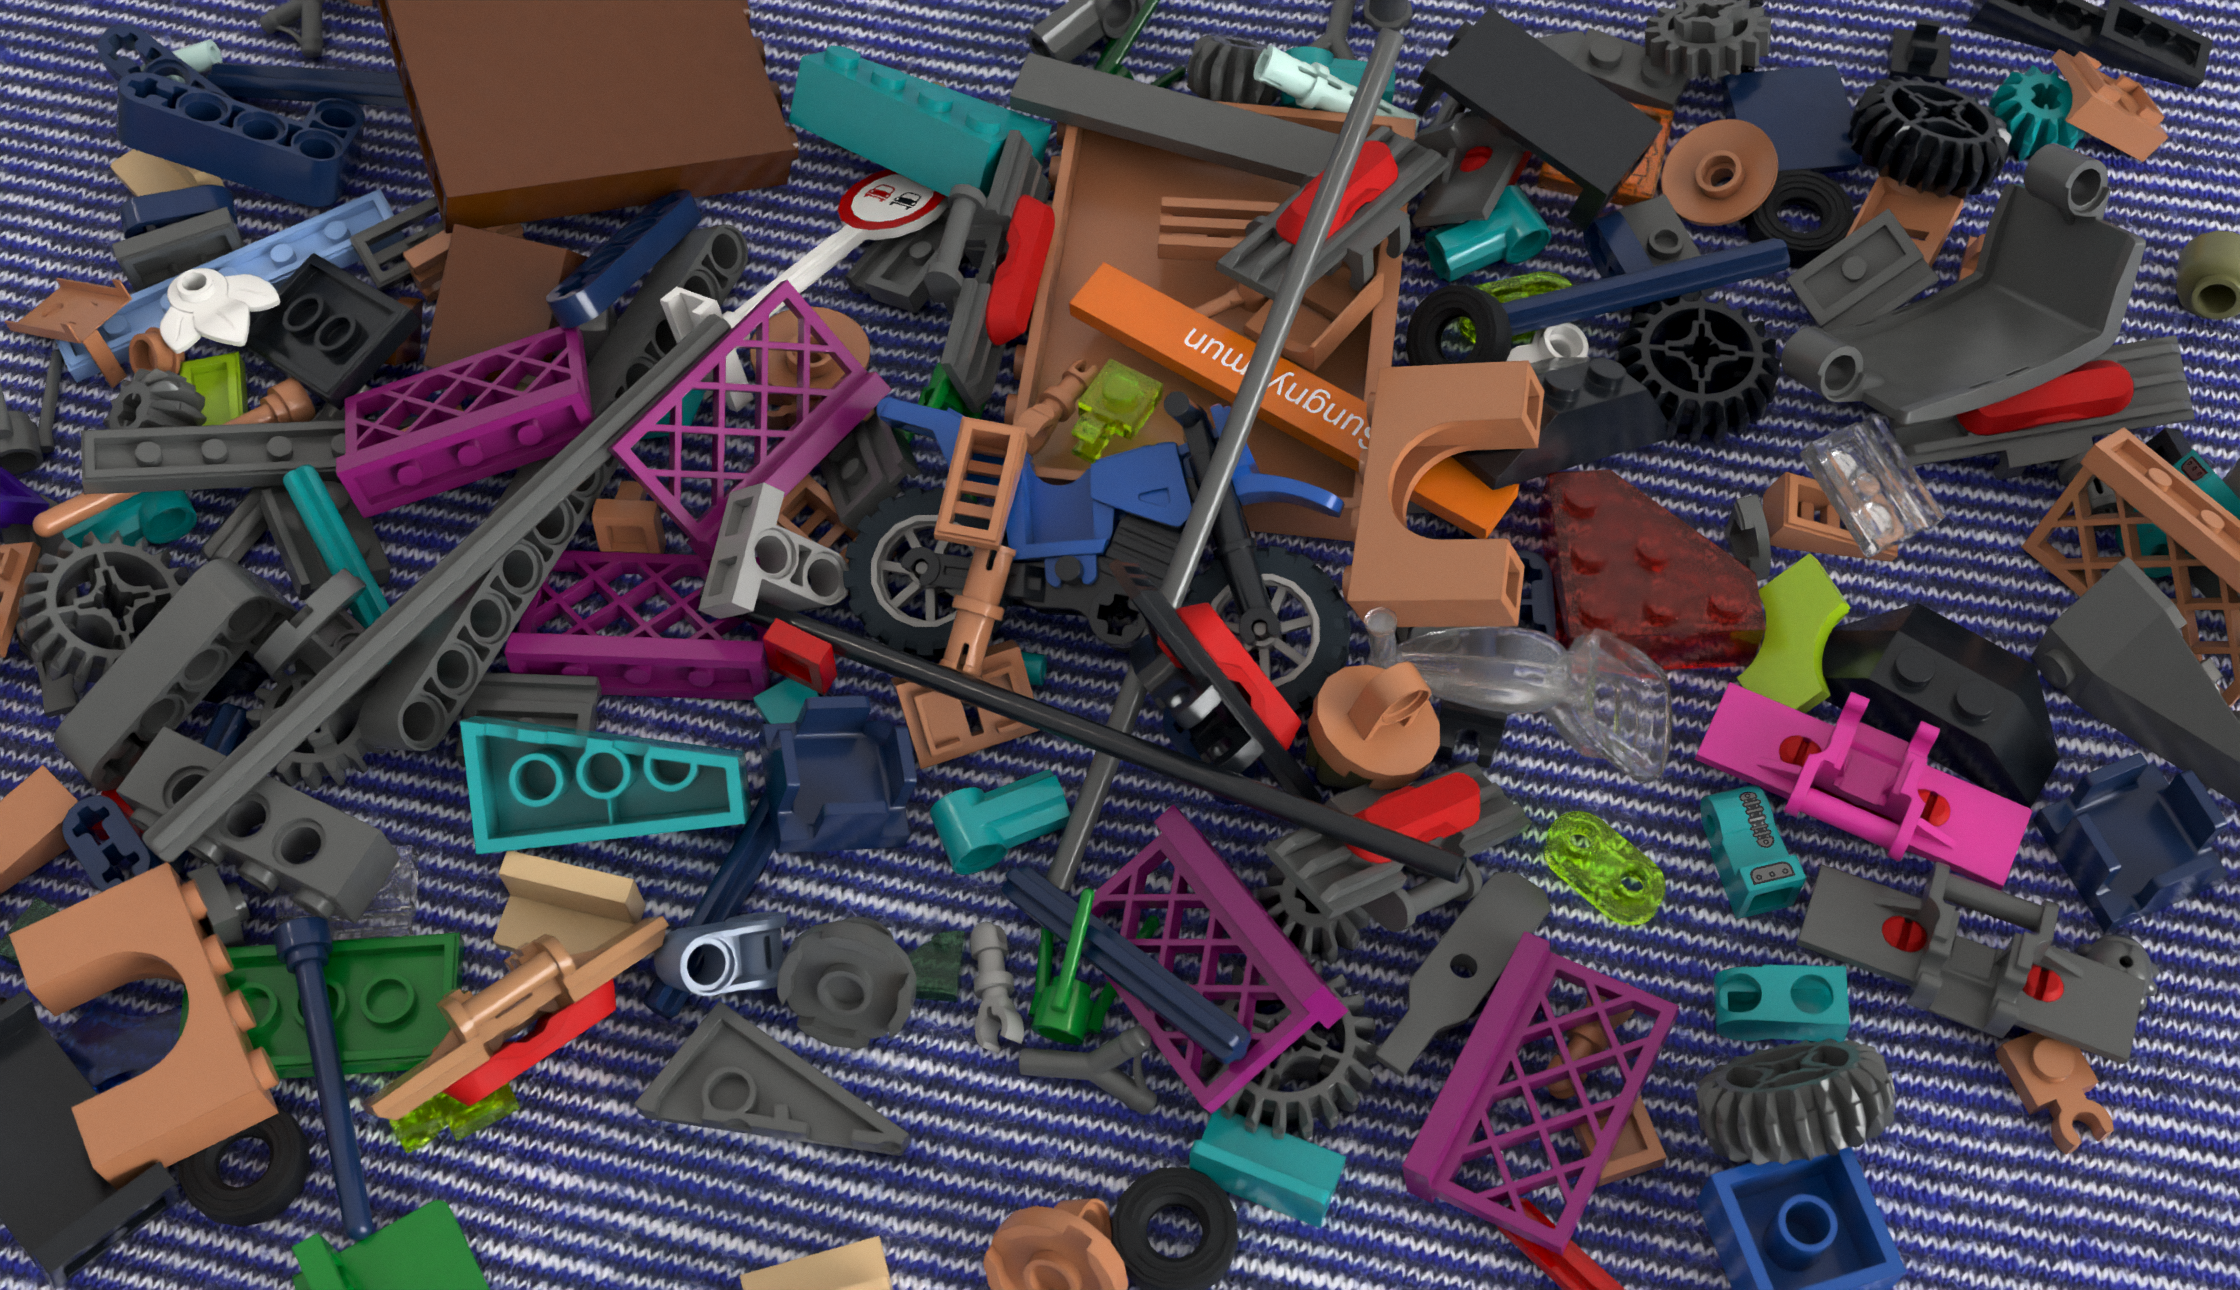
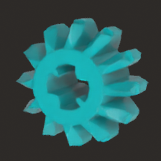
[1988,65,2085,162]

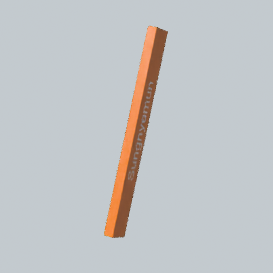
[1069,262,1519,539]

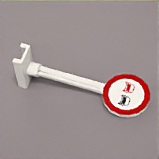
[660,169,949,412]

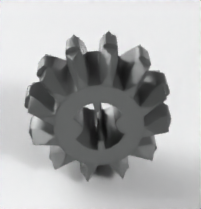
[1186,35,1278,106]
[103,368,207,429]
[1256,865,1370,966]

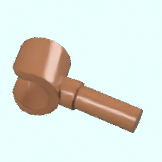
[1193,283,1269,318]

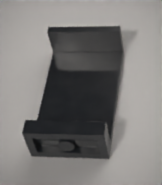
[1413,7,1664,231]
[0,990,180,1290]

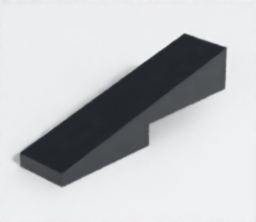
[1966,0,2213,89]

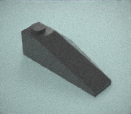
[2031,556,2240,805]

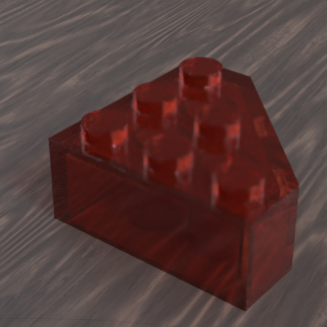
[1538,470,1766,674]

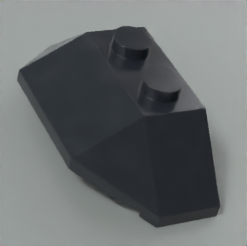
[1451,357,1669,490]
[1822,603,2060,809]

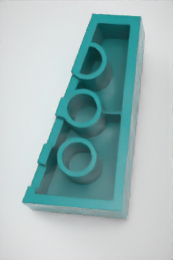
[788,45,1052,198]
[460,716,752,854]

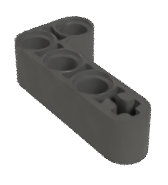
[54,558,299,791]

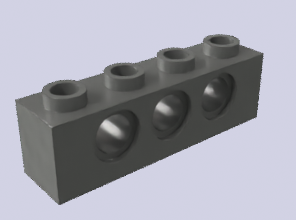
[116,726,401,924]

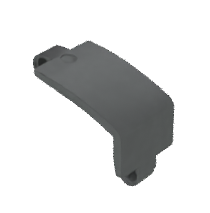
[1781,143,2146,424]

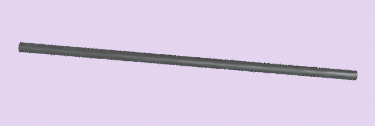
[1046,28,1405,891]

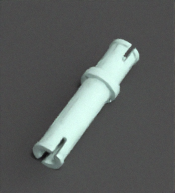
[1253,45,1419,134]

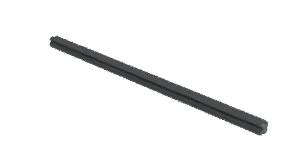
[142,314,732,863]

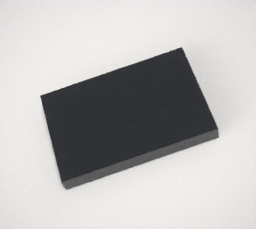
[242,253,422,410]

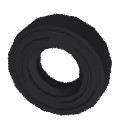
[1745,169,1854,268]
[1405,285,1512,366]
[178,1105,310,1227]
[1111,1167,1238,1290]

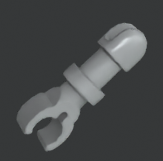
[970,921,1024,1054]

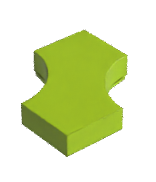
[1737,553,1851,713]

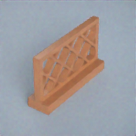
[2021,427,2240,708]

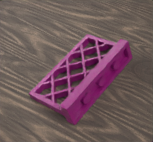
[607,280,892,560]
[336,326,597,519]
[504,550,771,700]
[1091,804,1349,1114]
[1402,931,1679,1256]

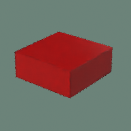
[763,618,837,695]

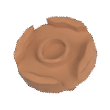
[1308,661,1440,790]
[983,1198,1128,1290]

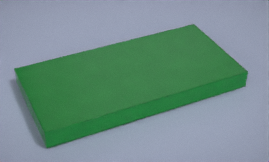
[178,932,464,1079]

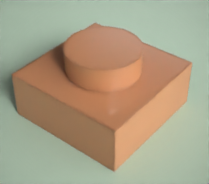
[1572,1096,1667,1187]

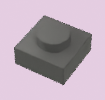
[187,863,250,948]

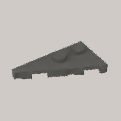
[634,1001,911,1156]

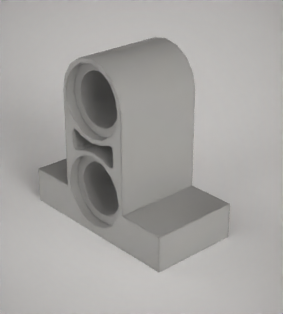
[698,482,849,619]

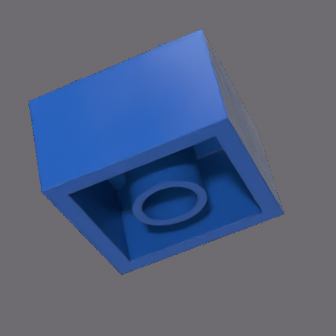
[1696,1147,1907,1290]

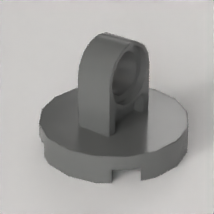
[254,568,388,696]
[777,917,917,1049]

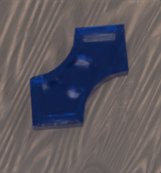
[55,1002,182,1095]

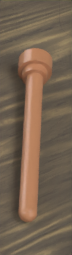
[33,377,316,537]

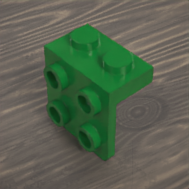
[291,1200,491,1290]

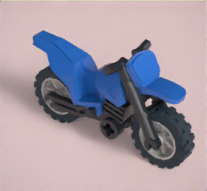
[843,391,1351,713]

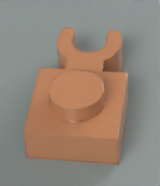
[1994,1032,2114,1155]

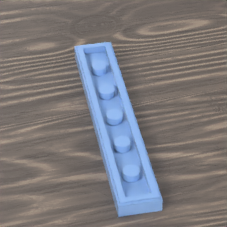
[55,189,405,383]

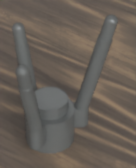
[0,349,63,474]

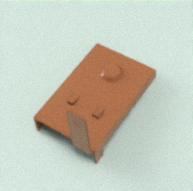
[4,278,132,388]

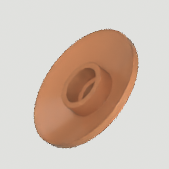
[1661,119,1778,227]
[750,307,870,399]

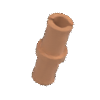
[940,545,1017,677]

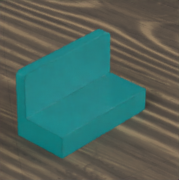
[1189,1107,1346,1228]

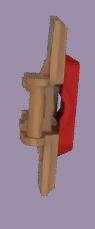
[361,916,669,1120]

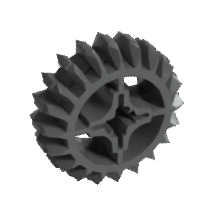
[18,530,189,694]
[1199,959,1379,1140]
[1696,1038,1896,1166]

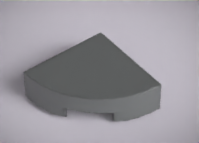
[1724,494,1771,583]

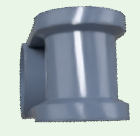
[654,912,787,996]

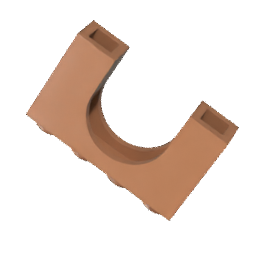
[1342,360,1544,627]
[9,862,280,1191]

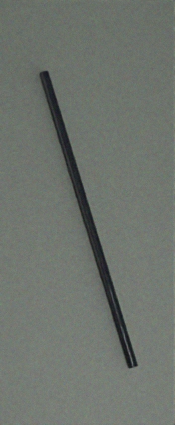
[699,585,1467,884]

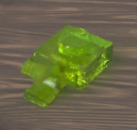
[1072,358,1163,464]
[388,1083,520,1153]

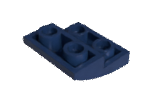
[1720,64,1861,174]

